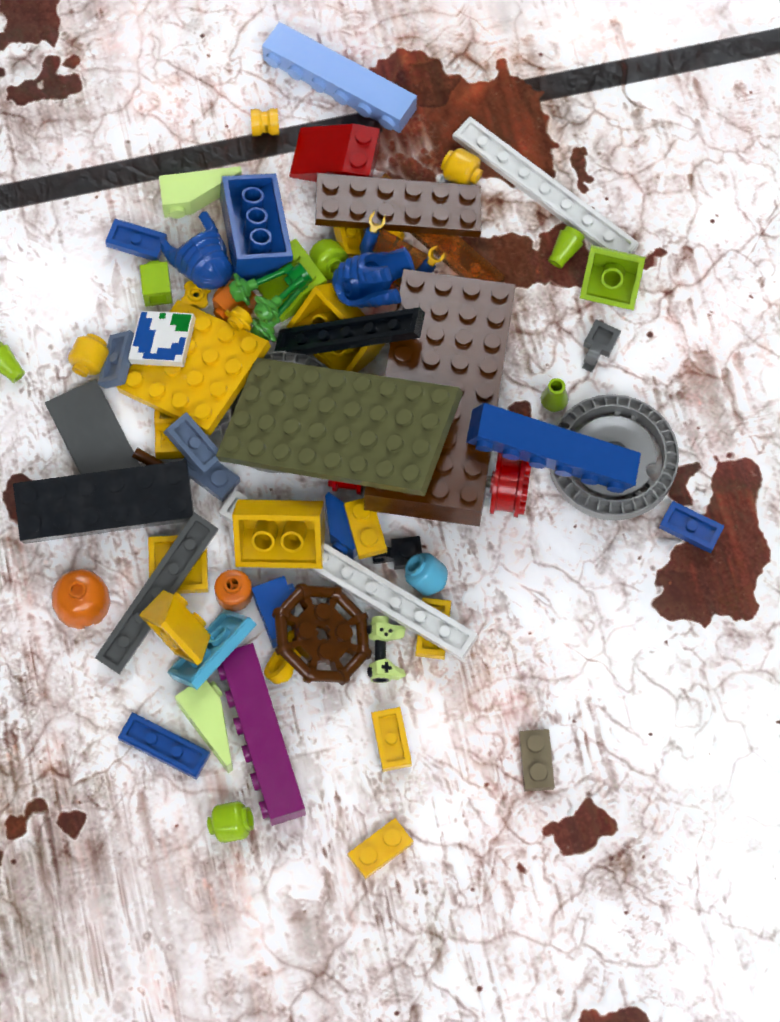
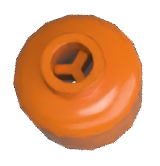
[214,569,253,611]

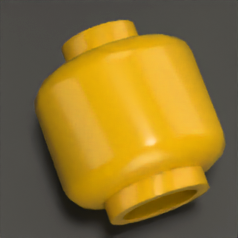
[440,148,483,185]
[68,334,109,377]

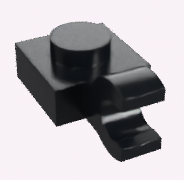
[372,536,422,570]

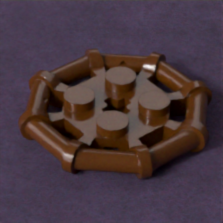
[272,583,372,685]

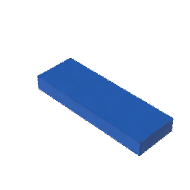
[118,712,211,780]

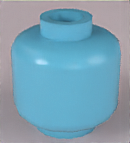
[405,553,448,596]

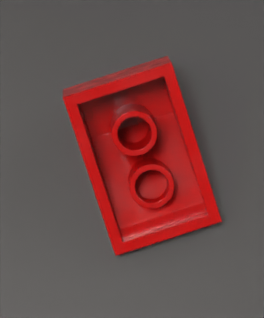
[289,124,380,182]

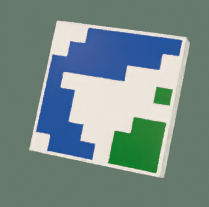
[128,311,196,367]

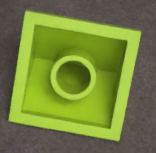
[580,245,646,310]

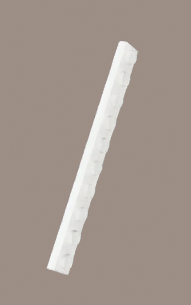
[219,490,478,661]

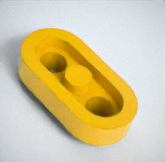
[264,630,302,684]

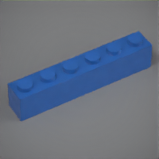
[466,403,641,493]

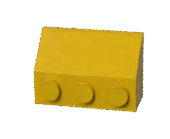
[286,282,386,372]
[232,499,325,569]

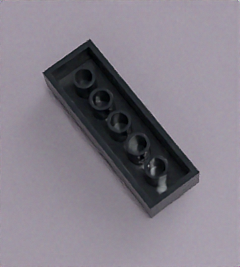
[13,460,194,544]

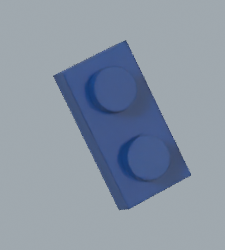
[105,218,167,261]
[659,501,724,554]

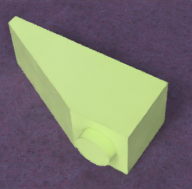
[159,166,242,219]
[175,680,233,773]

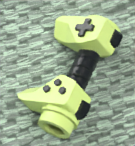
[367,616,406,683]

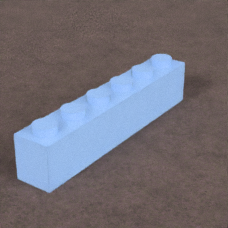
[262,22,417,133]

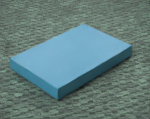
[167,609,257,690]

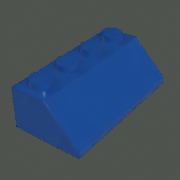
[220,173,293,281]

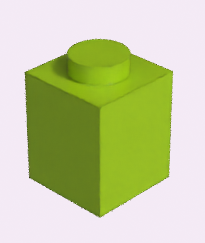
[139,260,173,307]

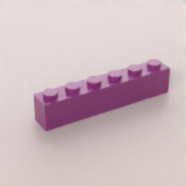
[217,643,306,826]

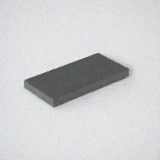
[45,379,141,474]

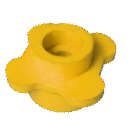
[181,281,211,309]
[225,305,253,331]

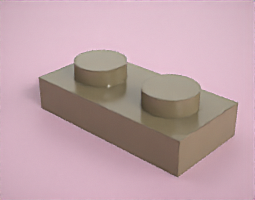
[519,729,555,792]

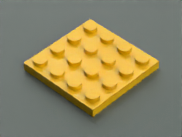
[117,300,271,436]

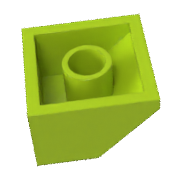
[257,238,327,323]

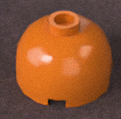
[51,569,111,629]

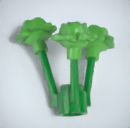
[229,263,313,342]

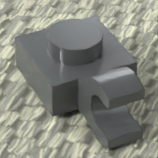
[582,319,621,373]

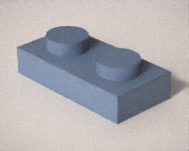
[97,330,134,389]
[163,412,219,475]
[182,457,240,502]

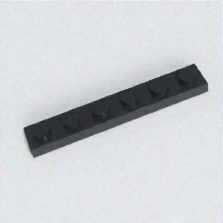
[274,307,425,355]

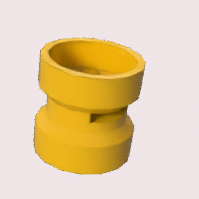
[251,108,279,136]

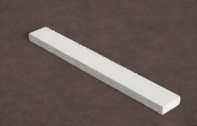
[452,116,639,254]

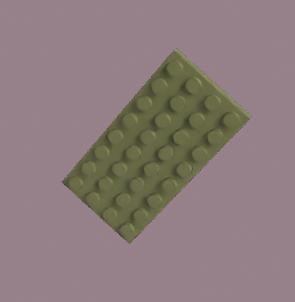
[216,358,463,496]

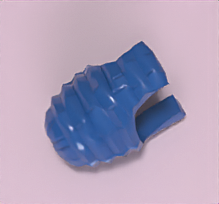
[160,212,233,290]
[332,247,415,308]

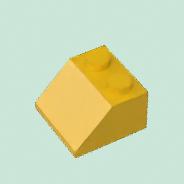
[139,590,211,666]

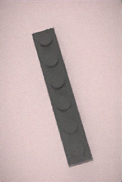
[95,512,219,675]

